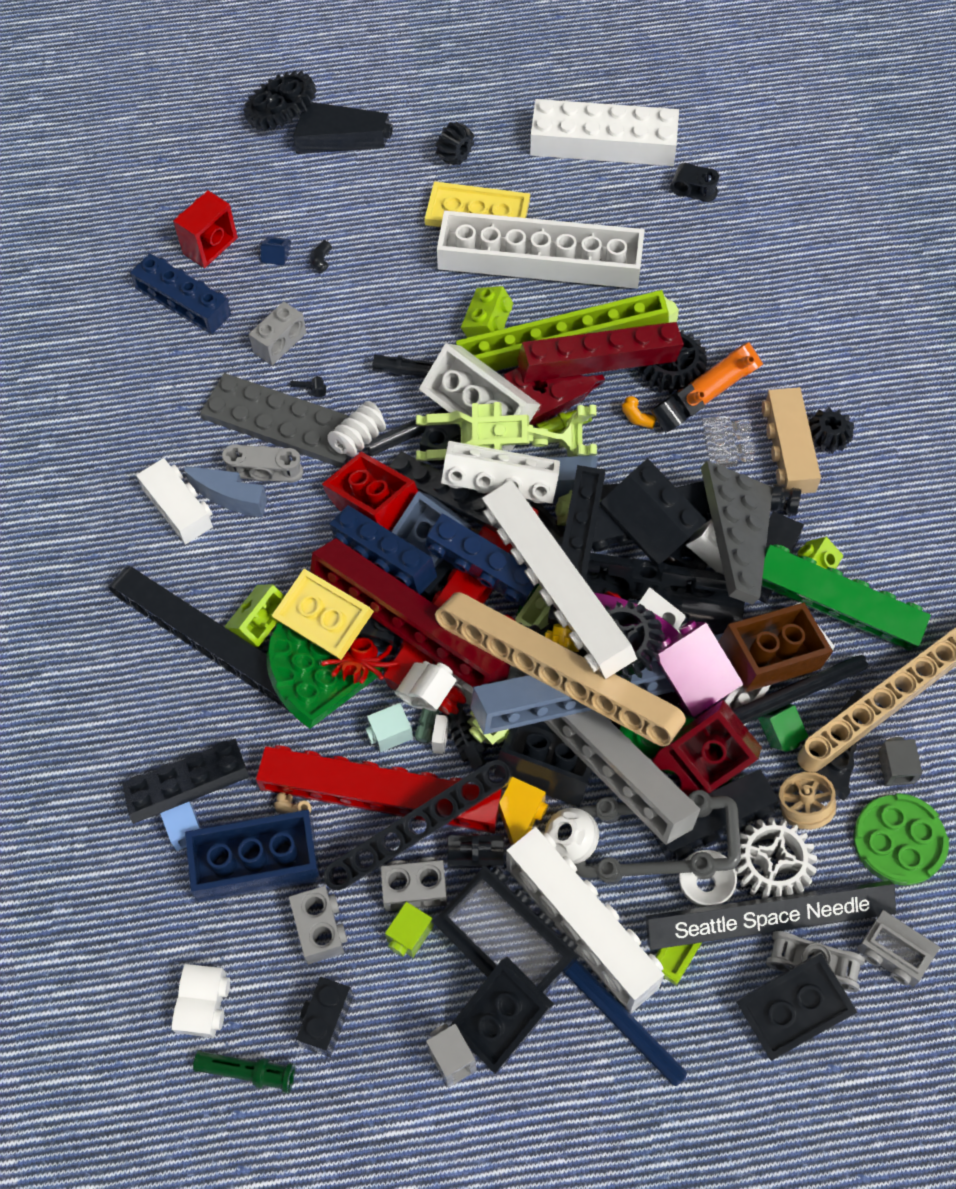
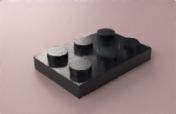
[736,952,857,1061]
[450,956,554,1074]

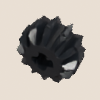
[435,122,475,166]
[809,407,854,454]

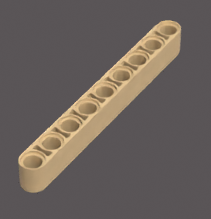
[435,592,686,746]
[797,628,956,772]

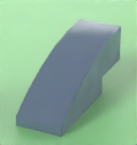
[185,466,267,518]

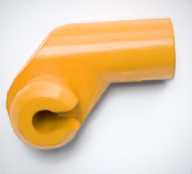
[622,396,656,429]

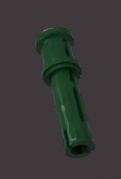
[193,1050,296,1094]

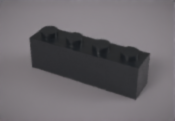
[650,769,779,861]

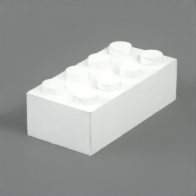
[419,343,540,450]

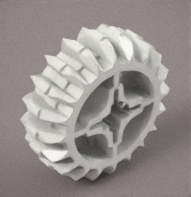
[735,817,817,899]

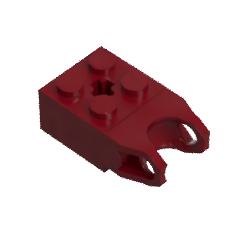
[503,367,605,427]
[651,700,762,796]

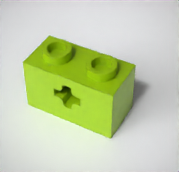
[224,584,285,647]

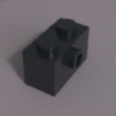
[296,977,354,1058]

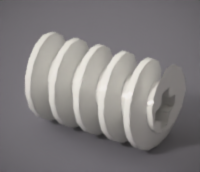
[327,401,386,457]

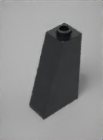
[293,102,393,154]

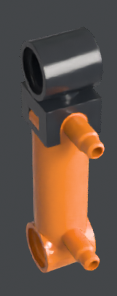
[651,342,763,433]

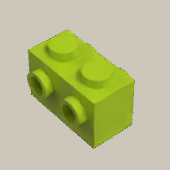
[461,286,513,338]

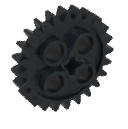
[243,70,317,131]

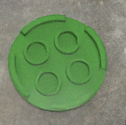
[853,793,949,886]

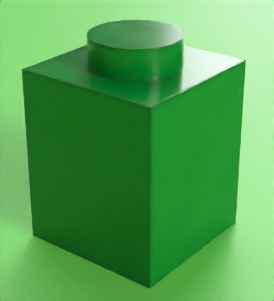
[758,704,808,752]

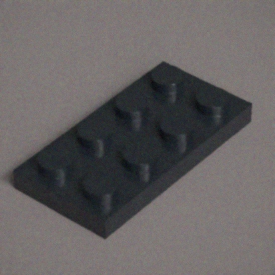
[122,738,250,824]

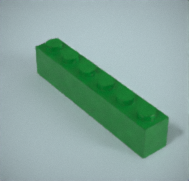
[762,544,931,650]

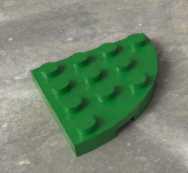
[267,622,384,729]

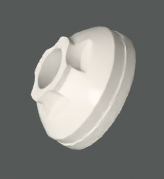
[545,807,599,864]
[679,850,737,907]

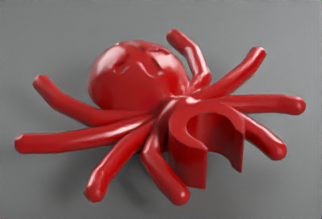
[321,638,399,684]

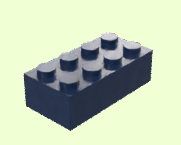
[185,809,321,902]

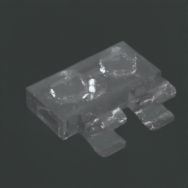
[702,415,756,467]

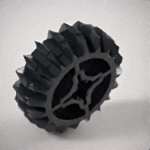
[637,329,707,395]
[583,601,665,682]

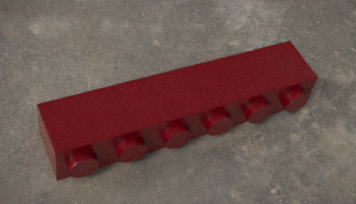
[517,322,684,383]

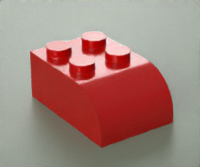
[322,452,418,532]

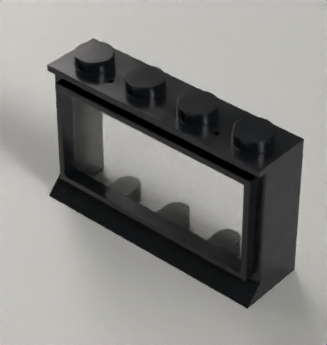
[432,865,580,995]

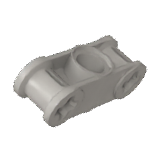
[222,444,303,483]
[766,931,865,992]

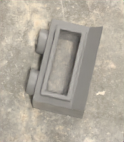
[857,910,941,987]

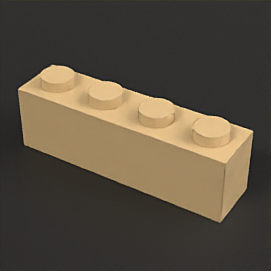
[762,387,821,494]

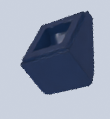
[261,237,291,265]

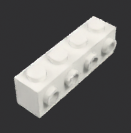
[441,441,560,504]

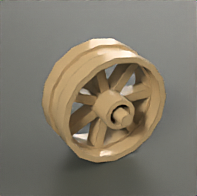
[779,772,837,830]

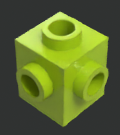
[797,536,844,569]

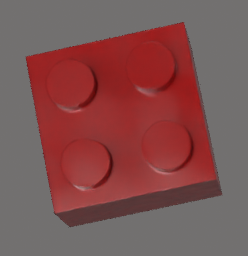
[173,190,238,269]

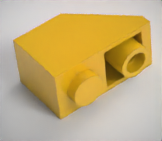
[499,777,548,846]

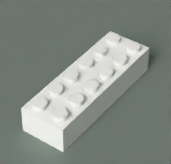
[530,99,679,166]
[506,827,664,1014]

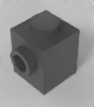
[878,737,923,786]

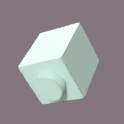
[365,703,413,752]

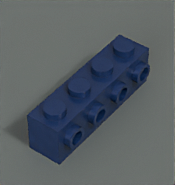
[130,253,231,335]
[329,505,437,594]
[425,513,537,607]

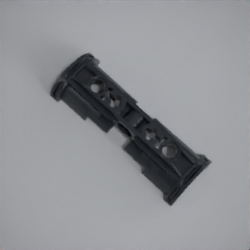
[586,553,745,635]

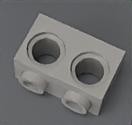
[249,301,307,366]
[381,857,447,911]
[289,886,348,965]
[426,1024,477,1088]

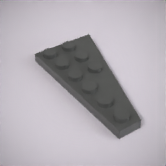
[701,460,773,605]

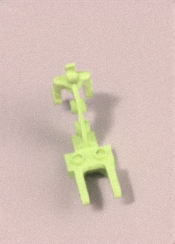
[416,402,597,461]

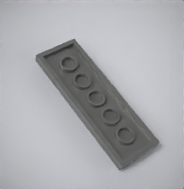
[200,373,351,468]

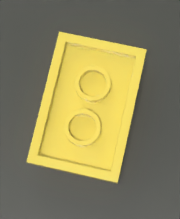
[272,569,374,660]

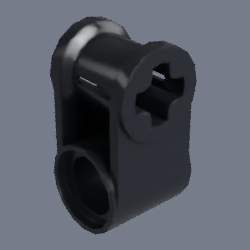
[670,163,719,202]

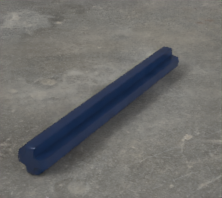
[565,960,687,1086]

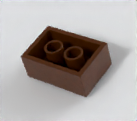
[718,602,833,693]

